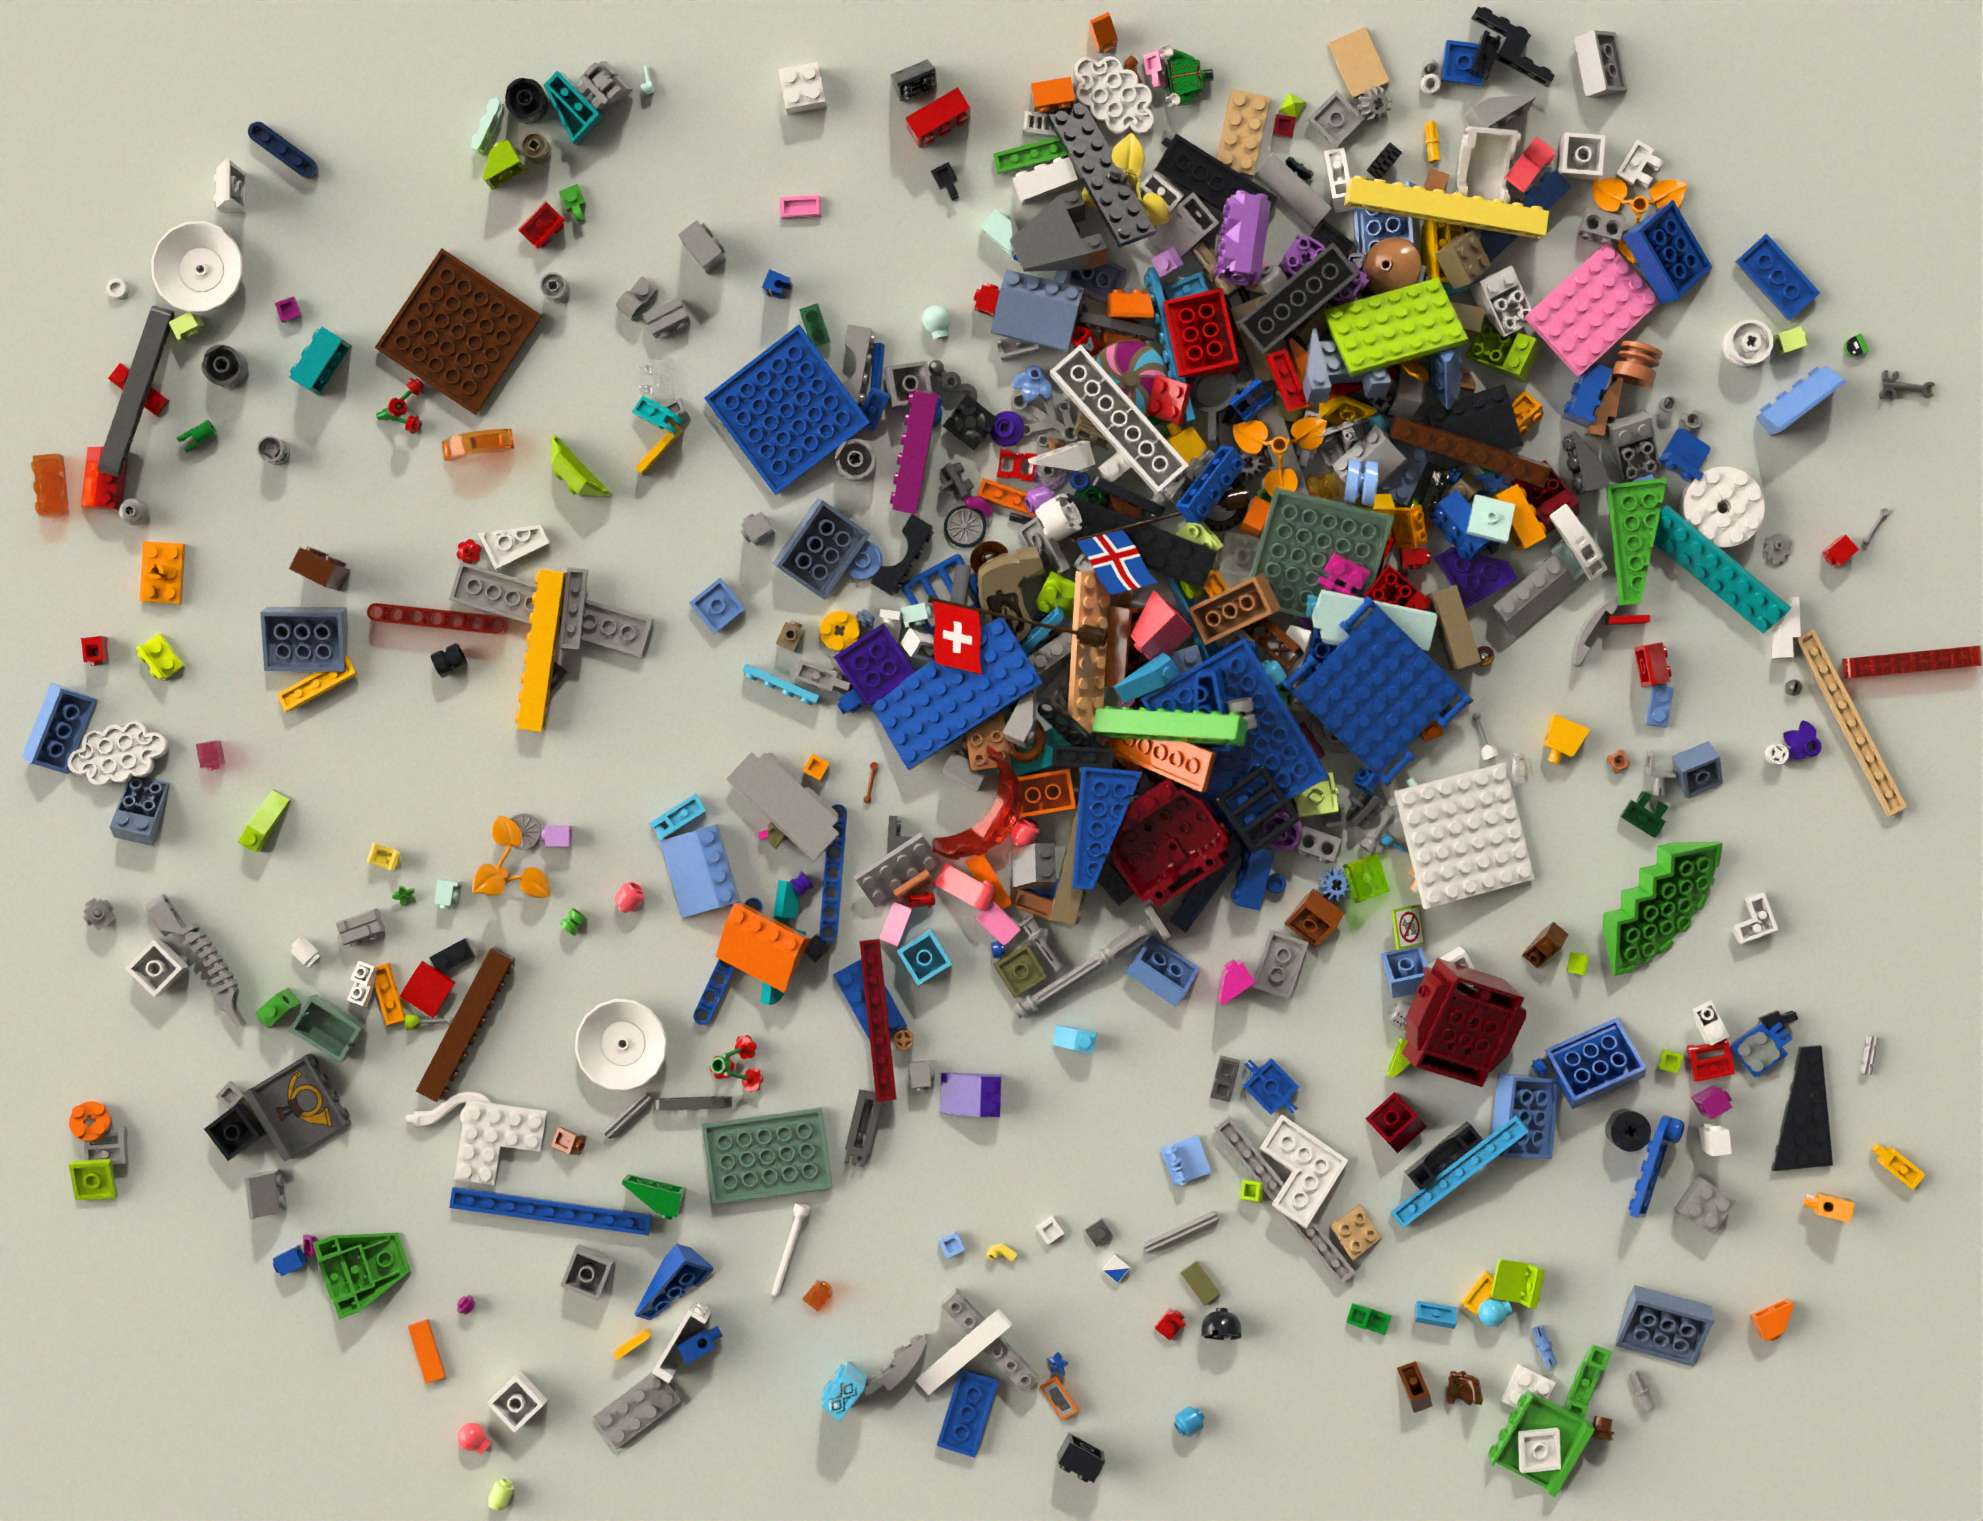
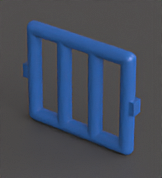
[901,554,981,635]

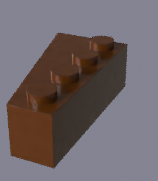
[1104,603,1145,687]

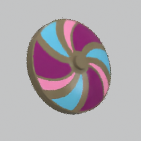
[1094,340,1168,417]

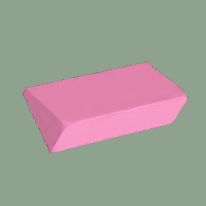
[976,901,1021,946]
[880,902,912,947]

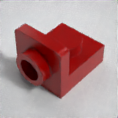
[1154,1308,1186,1341]

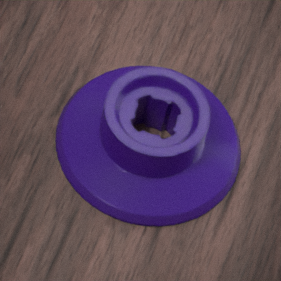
[990,411,1024,447]

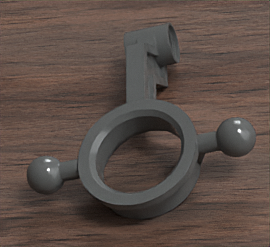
[1188,373,1261,453]

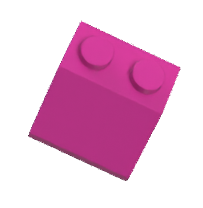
[1217,959,1256,1005]

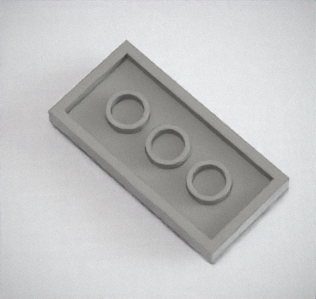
[853,832,942,907]
[593,1372,682,1449]

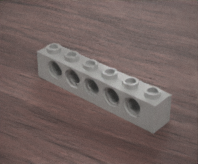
[941,1288,1039,1394]

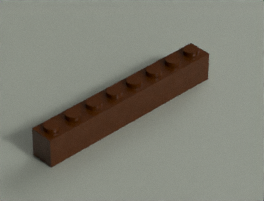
[1388,414,1551,488]
[416,947,515,1102]

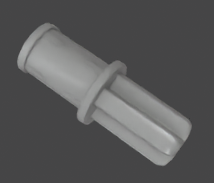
[1629,1370,1655,1411]

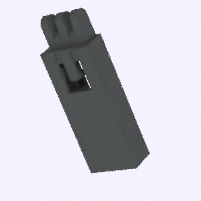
[844,1089,882,1168]

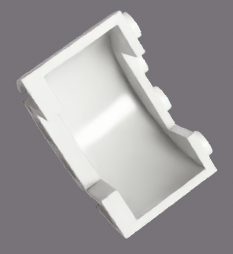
[1455,126,1521,204]

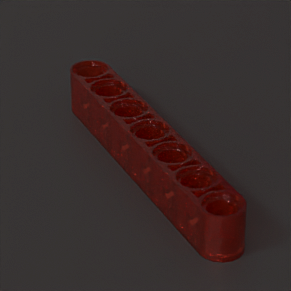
[367,603,508,635]
[1842,646,1982,679]

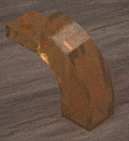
[442,429,515,461]

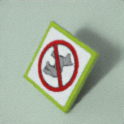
[1391,904,1425,950]

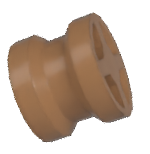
[894,1029,914,1050]

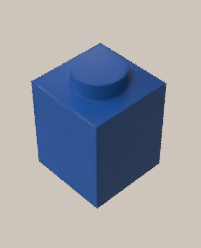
[273,1245,308,1277]

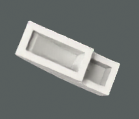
[1772,597,1801,659]

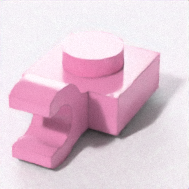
[1143,50,1168,88]

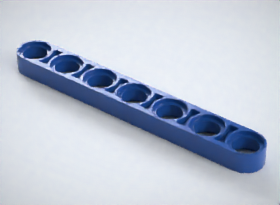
[819,804,847,942]
[693,897,763,1025]

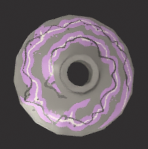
[1028,452,1068,491]

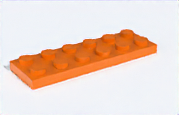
[1107,738,1216,792]

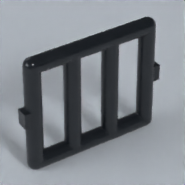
[1216,765,1300,853]

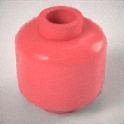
[1011,817,1040,847]
[615,882,645,913]

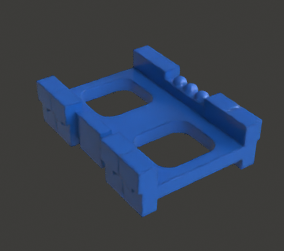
[1229,378,1275,423]

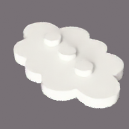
[1074,56,1155,134]
[68,721,168,787]

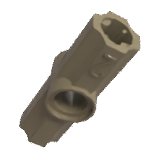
[1191,240,1241,299]

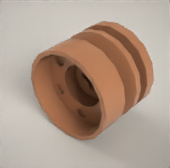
[1611,341,1663,387]

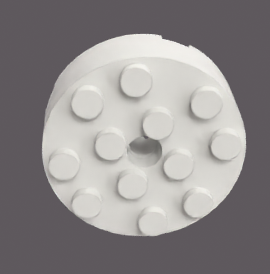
[1678,467,1765,549]

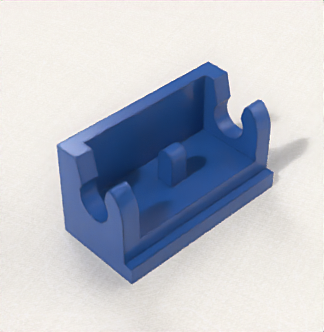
[762,269,793,299]

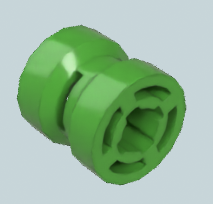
[560,908,588,936]

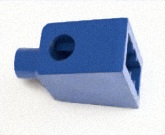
[676,1326,723,1364]

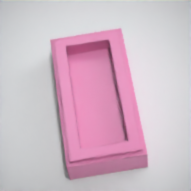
[780,195,821,219]

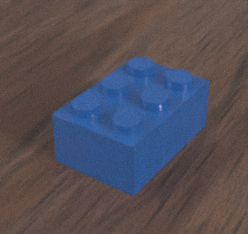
[1430,489,1492,563]

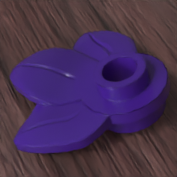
[1783,720,1822,760]

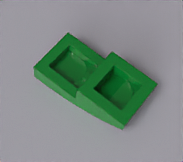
[1346,1303,1392,1335]

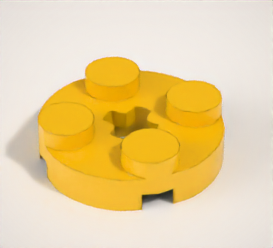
[820,611,860,651]

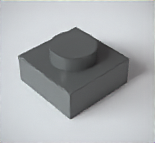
[1085,1218,1113,1247]

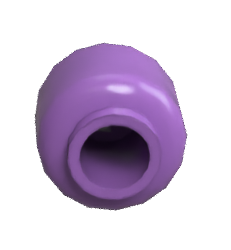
[1024,486,1056,514]

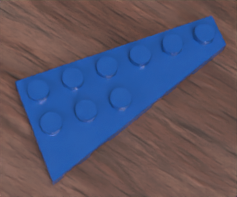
[1072,767,1142,890]

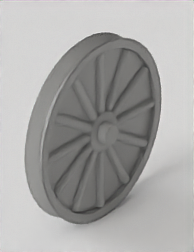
[510,814,541,850]

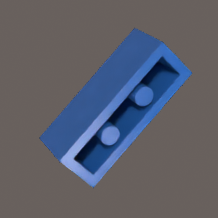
[1231,846,1275,911]

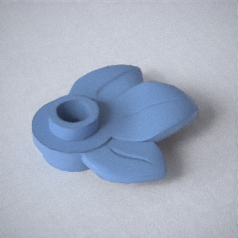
[1012,365,1052,403]

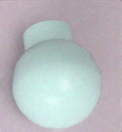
[922,305,950,339]

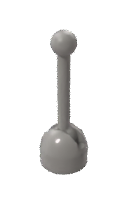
[1360,810,1396,854]

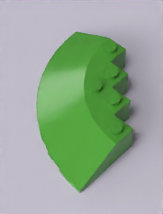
[1603,842,1723,976]

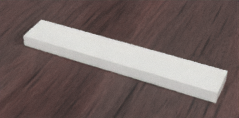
[915,1309,1012,1395]

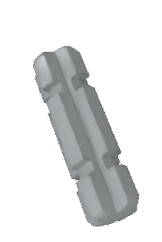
[1860,1035,1879,1075]

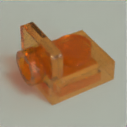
[802,1279,833,1312]

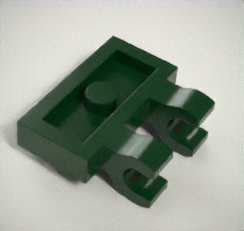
[1620,791,1669,838]

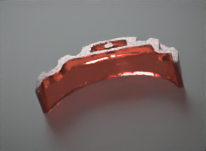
[932,744,1022,860]

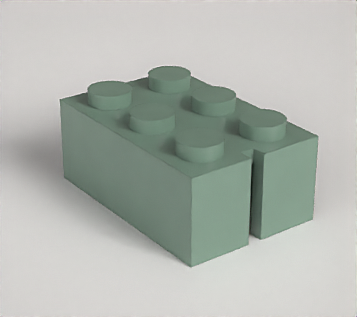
[289,994,367,1062]

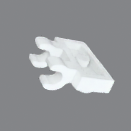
[1615,139,1664,188]

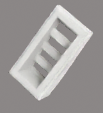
[1023,111,1057,137]

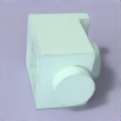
[901,603,933,628]
[434,879,462,909]

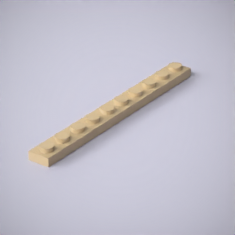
[1794,629,1907,816]

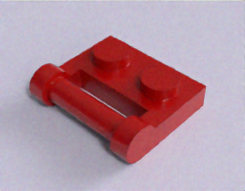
[1686,1038,1735,1082]

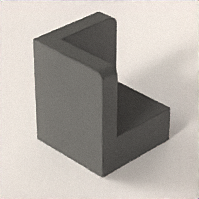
[1322,805,1347,828]

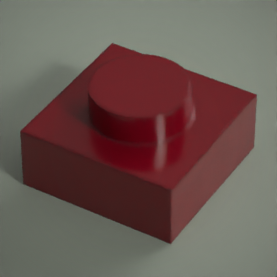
[1272,114,1296,139]

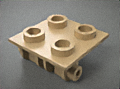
[1331,1204,1381,1260]

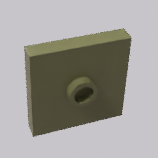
[993,943,1049,999]

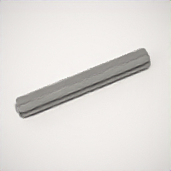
[1144,1211,1219,1253]

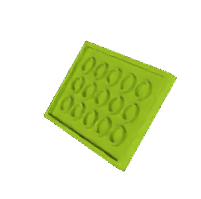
[1323,277,1468,377]

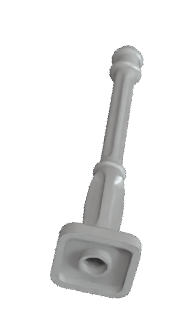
[1014,903,1173,1018]

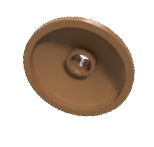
[1363,237,1422,295]

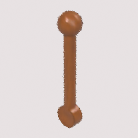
[864,762,878,803]

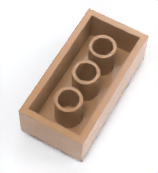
[1188,572,1281,645]

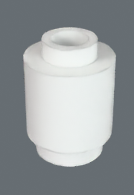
[291,938,321,968]

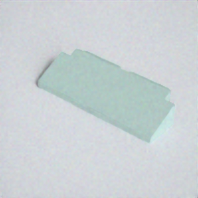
[1311,590,1438,651]

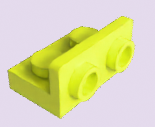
[136,633,184,680]

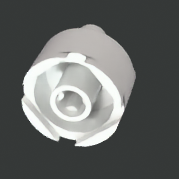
[1036,493,1082,541]

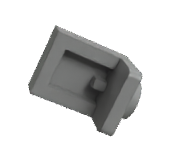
[1318,435,1344,471]

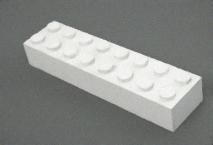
[1050,344,1189,496]

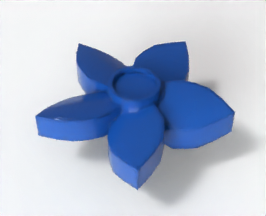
[1047,1352,1068,1376]

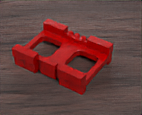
[996,449,1037,482]

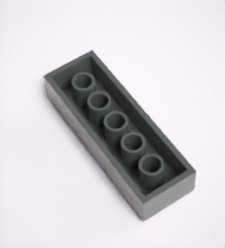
[1237,242,1359,354]

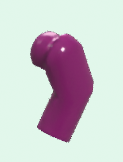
[965,496,994,517]

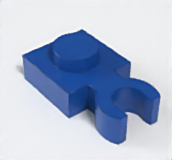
[1475,472,1511,495]

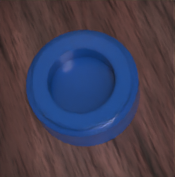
[1266,873,1286,894]

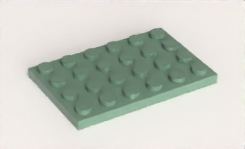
[702,1107,833,1204]

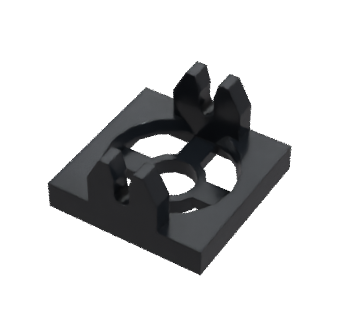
[942,394,998,450]

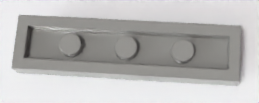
[559,567,588,650]

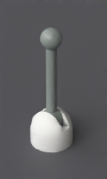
[1473,712,1499,760]

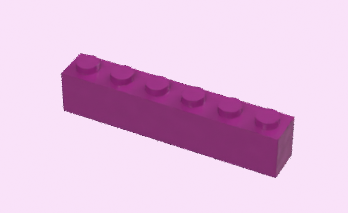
[890,389,939,514]

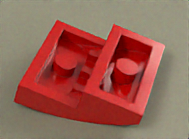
[399,961,456,1018]

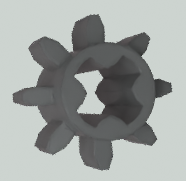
[1367,392,1393,412]

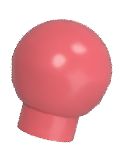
[458,1423,491,1455]

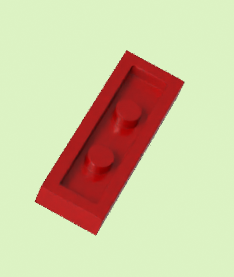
[108,363,170,416]

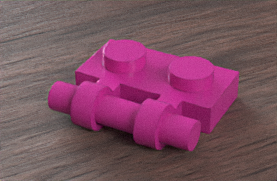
[1317,552,1370,597]

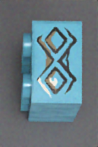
[821,1361,867,1422]

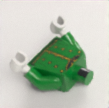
[1160,44,1213,109]

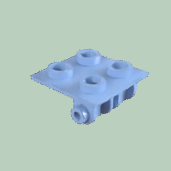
[1160,1135,1211,1186]

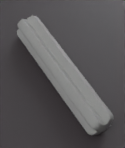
[604,1092,653,1139]

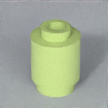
[488,1478,514,1511]

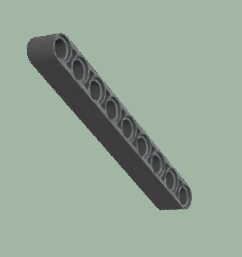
[97,305,174,477]

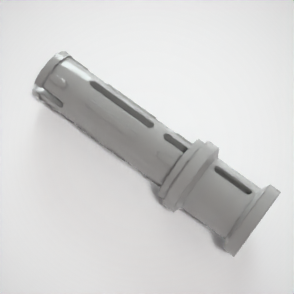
[1018,914,1065,972]

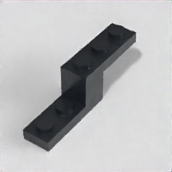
[1471,6,1555,87]

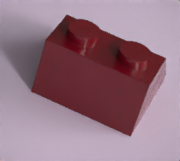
[1365,1092,1427,1154]

